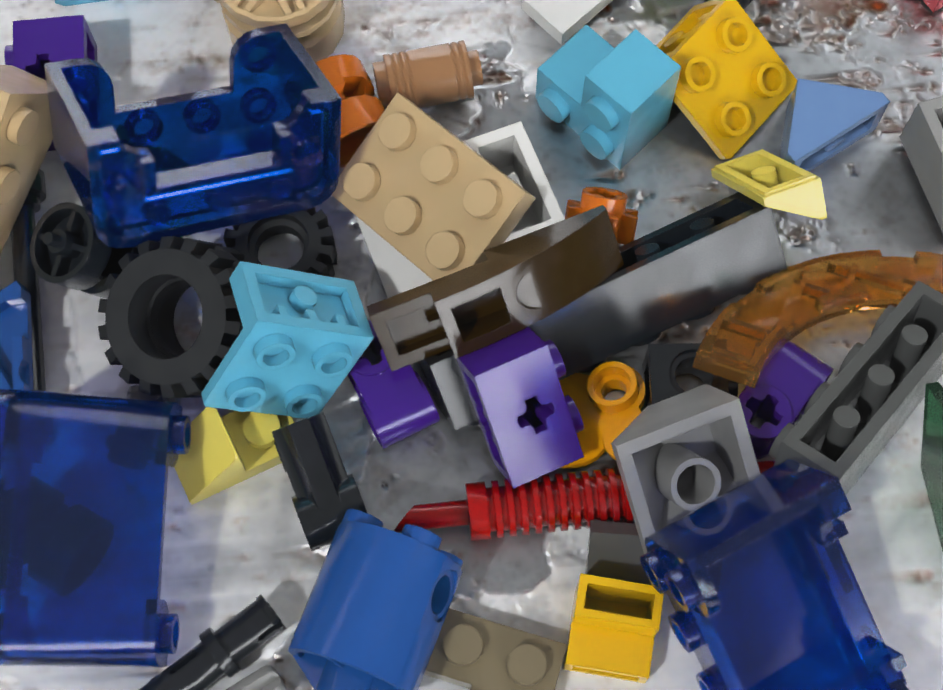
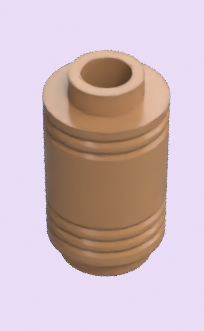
[372,40,483,109]

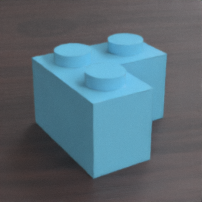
[535,25,681,170]

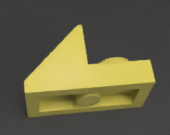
[166,407,294,505]

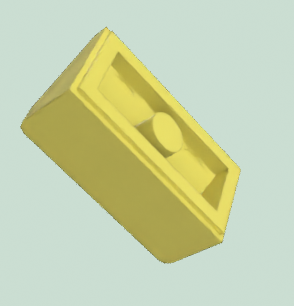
[711,149,827,220]

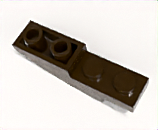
[367,205,624,371]

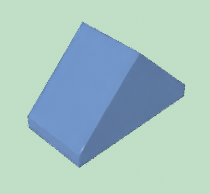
[780,78,890,172]

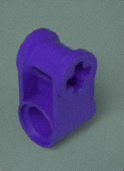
[348,320,440,449]
[738,335,834,459]

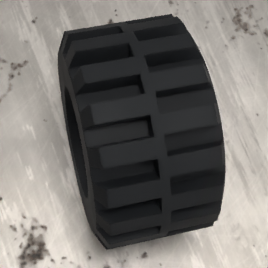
[98,236,250,398]

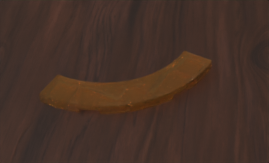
[693,250,943,388]

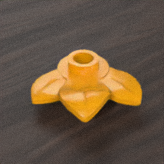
[559,361,646,469]

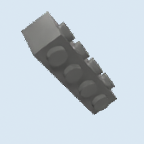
[768,280,943,522]

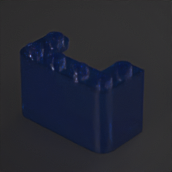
[44,23,342,248]
[640,459,909,690]

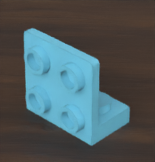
[201,261,374,418]

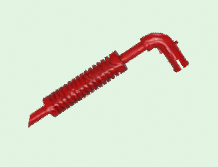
[394,461,844,578]

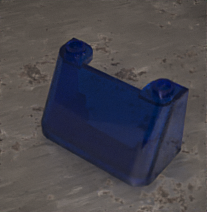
[0,389,191,668]

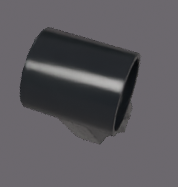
[272,412,367,551]

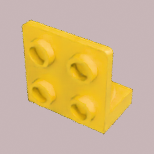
[656,0,797,160]

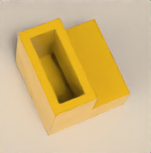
[563,573,665,683]

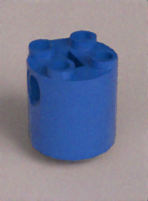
[287,509,463,690]

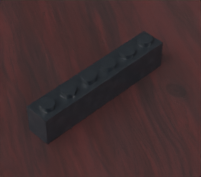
[419,192,788,430]

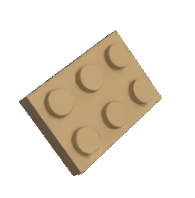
[328,93,536,281]

